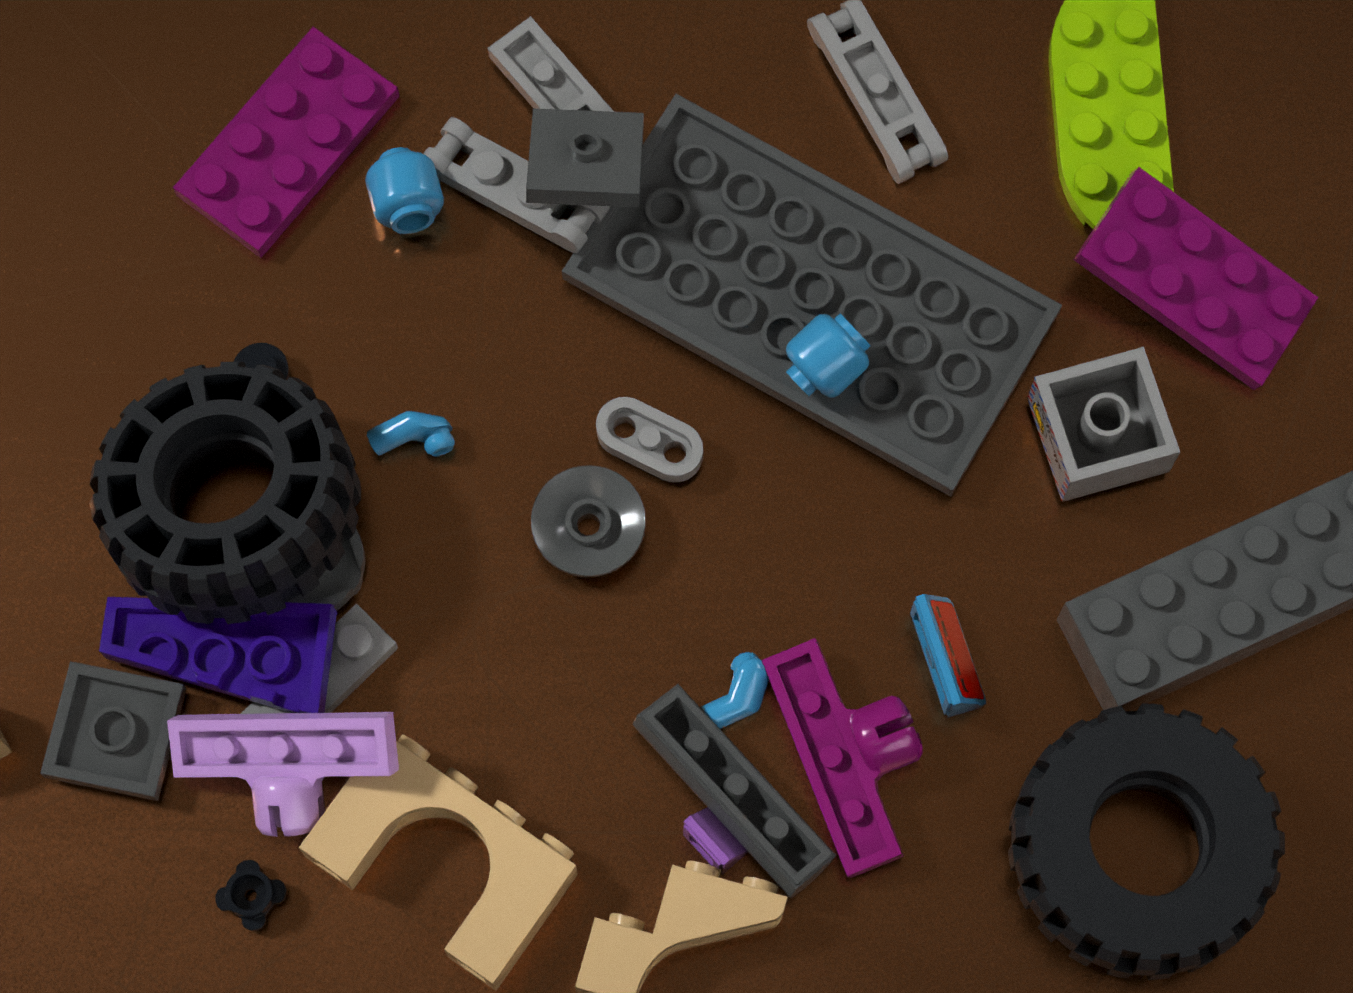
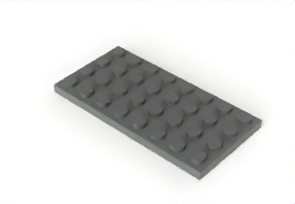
[562,94,1062,497]

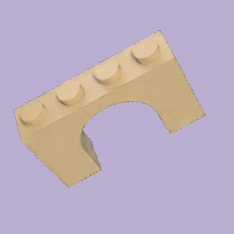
[299,734,578,991]

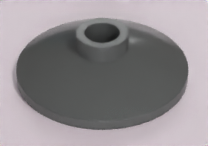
[531,465,646,577]

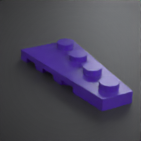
[99,597,337,713]

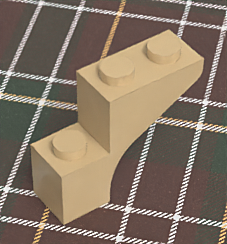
[575,860,788,993]

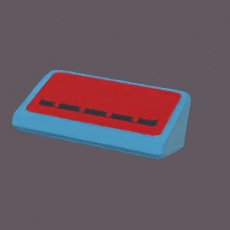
[910,594,986,718]

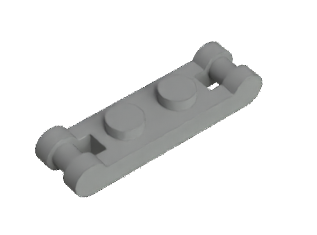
[807,0,948,184]
[423,117,610,253]

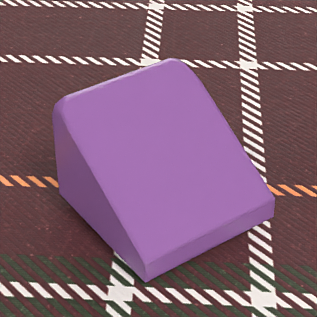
[683,807,748,875]

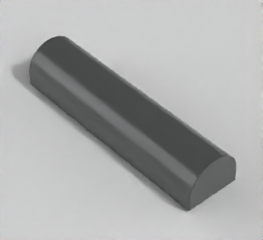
[632,684,836,898]

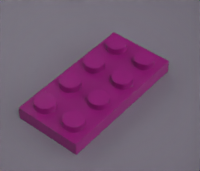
[173,27,400,258]
[1073,167,1319,390]

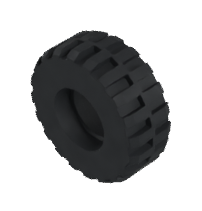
[89,362,361,624]
[1008,704,1285,980]

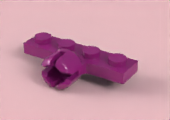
[762,638,923,878]

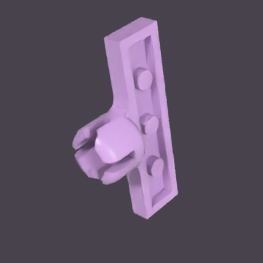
[167,712,399,837]

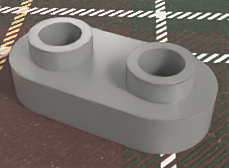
[596,397,703,482]

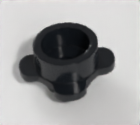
[215,860,287,931]

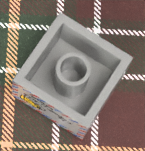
[1027,347,1180,502]

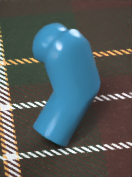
[367,411,455,457]
[700,652,769,729]

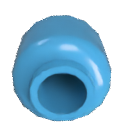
[365,147,444,234]
[786,313,871,398]

